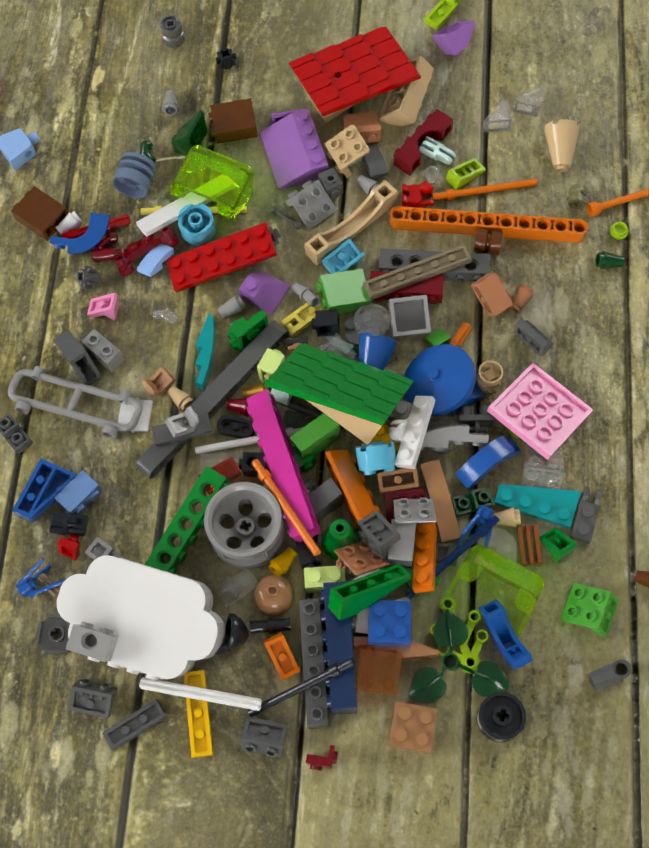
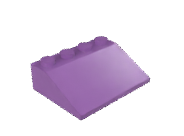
[260,109,328,190]

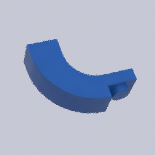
[50,212,110,254]
[455,436,521,489]
[479,599,533,670]

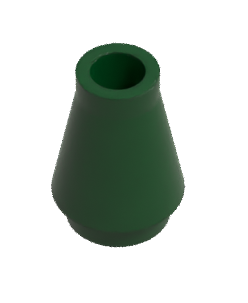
[595,251,625,269]

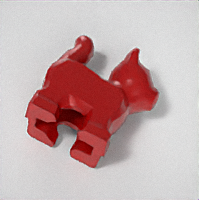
[402,180,435,208]

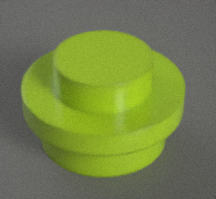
[610,222,629,240]

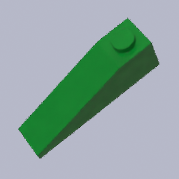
[328,564,411,620]

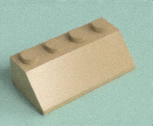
[378,56,434,127]

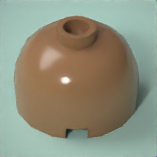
[254,575,294,616]

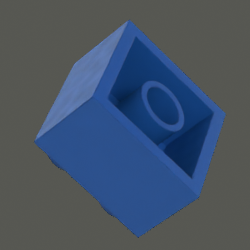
[368,600,411,648]

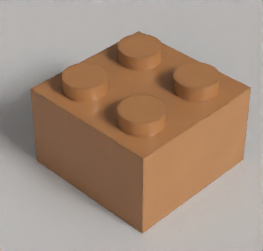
[388,701,438,755]

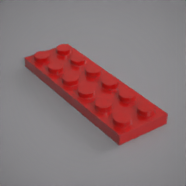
[166,222,277,293]

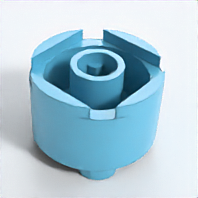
[178,203,216,247]
[355,440,396,475]

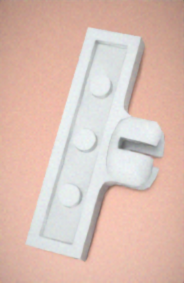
[389,396,436,469]

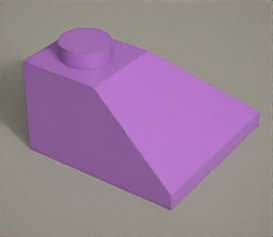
[432,21,475,56]
[239,270,291,315]

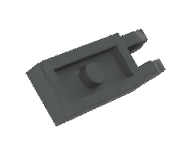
[570,486,602,544]

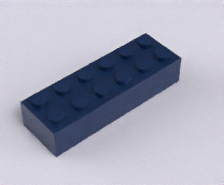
[320,581,357,715]

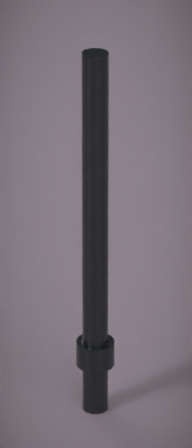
[248,657,355,717]

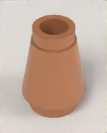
[509,284,534,313]

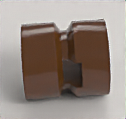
[474,228,503,255]

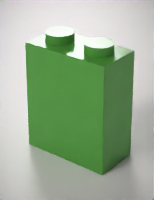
[316,269,372,314]
[290,413,341,460]

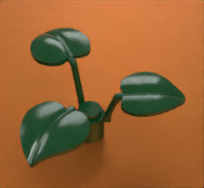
[409,609,509,702]

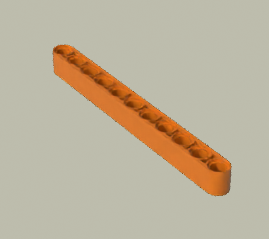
[390,206,588,243]

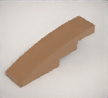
[420,459,461,542]
[353,637,439,662]

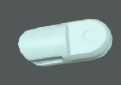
[418,136,456,165]

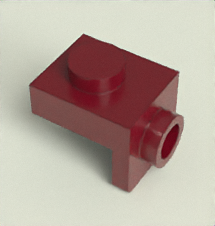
[306,745,338,771]

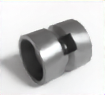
[160,15,185,48]

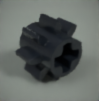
[216,48,237,69]

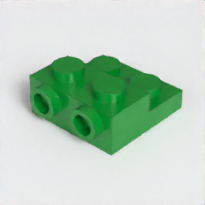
[226,310,269,353]

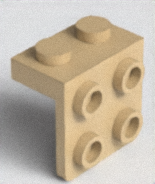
[324,125,370,178]

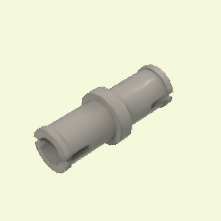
[291,281,321,307]

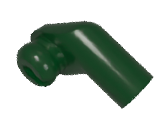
[140,140,156,163]

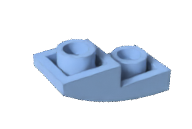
[137,243,174,277]

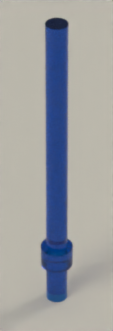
[405,515,500,600]

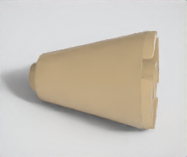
[544,119,580,172]

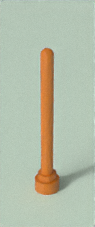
[587,188,649,217]

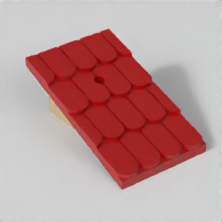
[289,26,421,123]

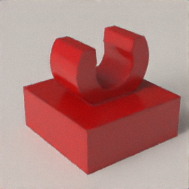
[57,535,80,561]

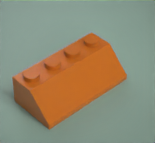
[325,450,382,531]

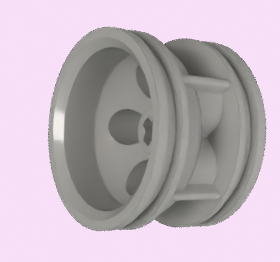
[204,482,285,569]

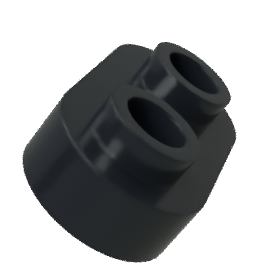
[217,415,255,439]

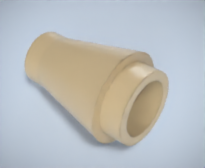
[168,386,194,411]
[493,507,521,527]

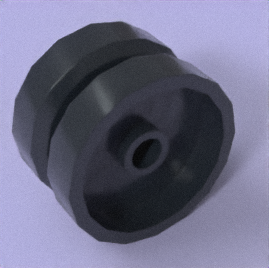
[477,692,526,743]

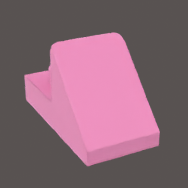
[87,293,119,321]

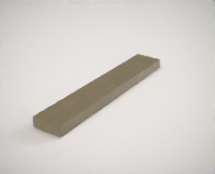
[363,244,472,300]

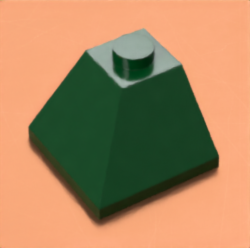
[171,110,208,159]

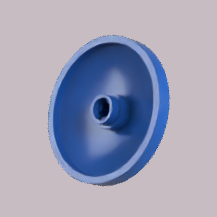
[404,344,476,416]

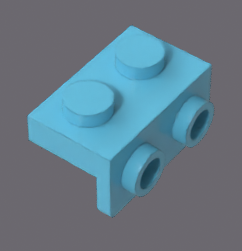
[321,238,365,273]

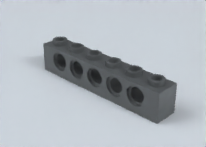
[379,248,490,282]
[299,598,329,729]

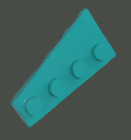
[494,484,581,529]

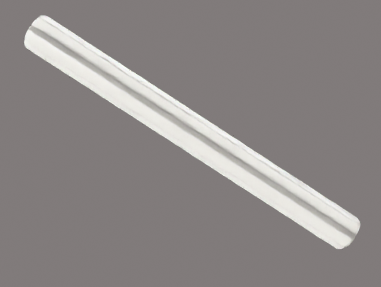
[139,677,262,711]

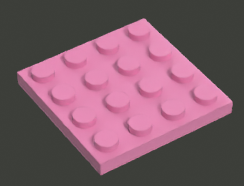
[487,363,593,460]

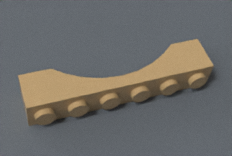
[305,180,398,266]

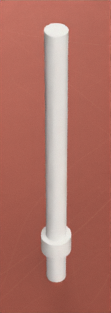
[195,427,303,455]

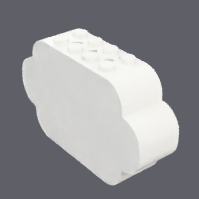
[57,555,225,681]

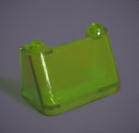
[170,145,254,220]

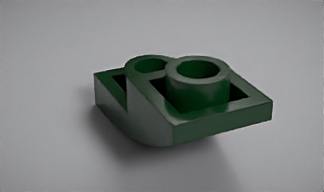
[451,487,495,517]

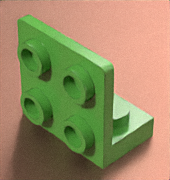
[561,583,619,638]

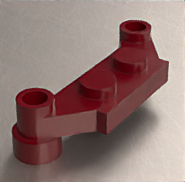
[115,226,180,277]

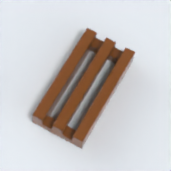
[517,524,542,566]

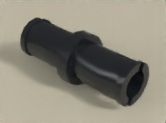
[249,617,291,634]

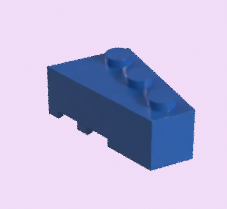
[13,458,76,523]

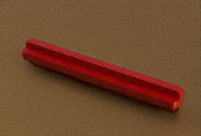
[61,214,131,239]

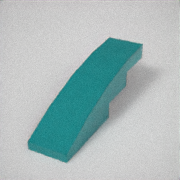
[195,313,216,391]

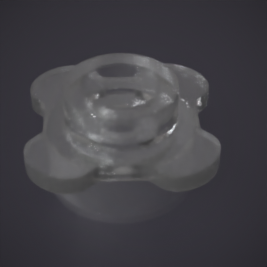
[422,166,443,184]

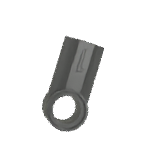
[587,659,632,691]

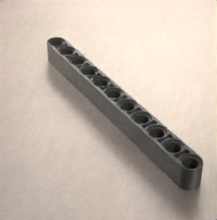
[135,320,289,479]

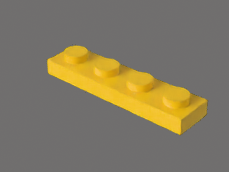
[184,670,214,758]

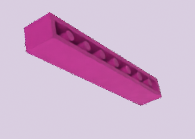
[246,389,321,542]

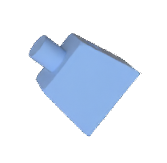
[0,128,40,171]

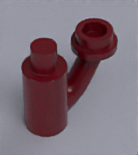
[92,231,123,262]

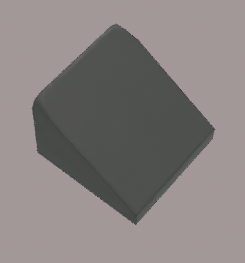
[436,543,459,566]

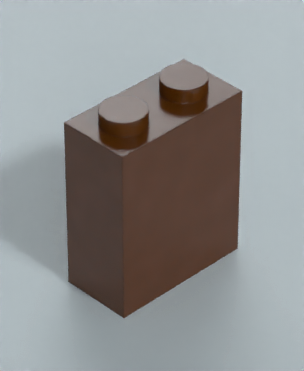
[208,98,258,144]
[11,186,68,241]

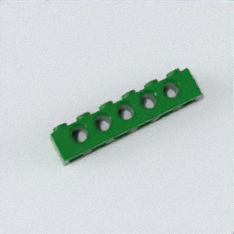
[144,466,231,574]

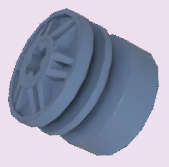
[112,152,157,198]

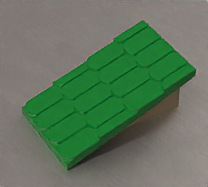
[264,344,414,445]

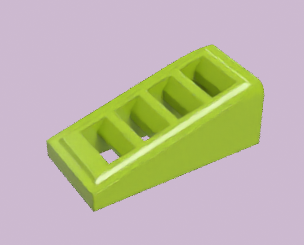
[446,158,486,190]

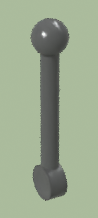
[270,206,302,229]

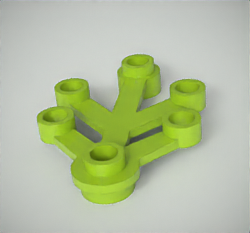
[430,597,488,674]

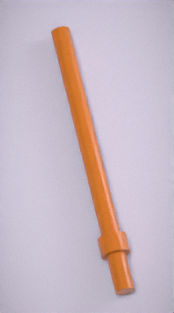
[432,178,538,201]
[251,459,321,556]

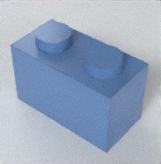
[54,470,103,515]

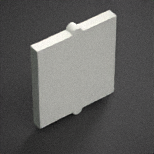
[118,398,153,433]

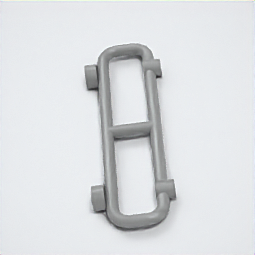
[8,366,142,439]

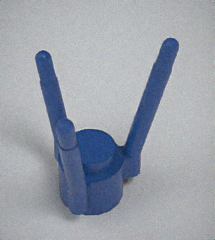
[455,505,496,547]
[16,558,66,598]

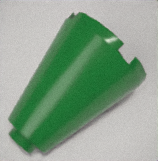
[321,519,361,561]

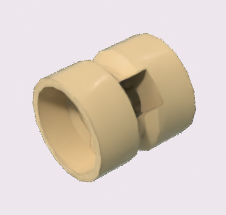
[476,360,503,393]

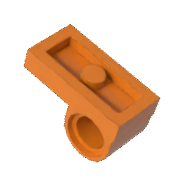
[263,632,300,680]

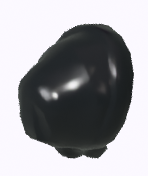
[214,613,249,655]

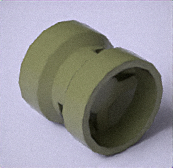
[568,184,587,209]

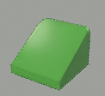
[425,328,451,347]

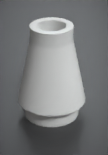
[55,211,83,234]

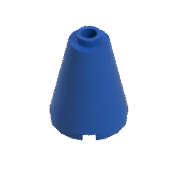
[359,333,396,371]

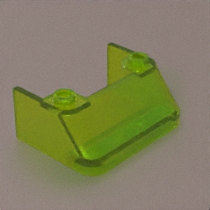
[446,545,544,635]

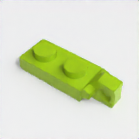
[424,0,461,31]

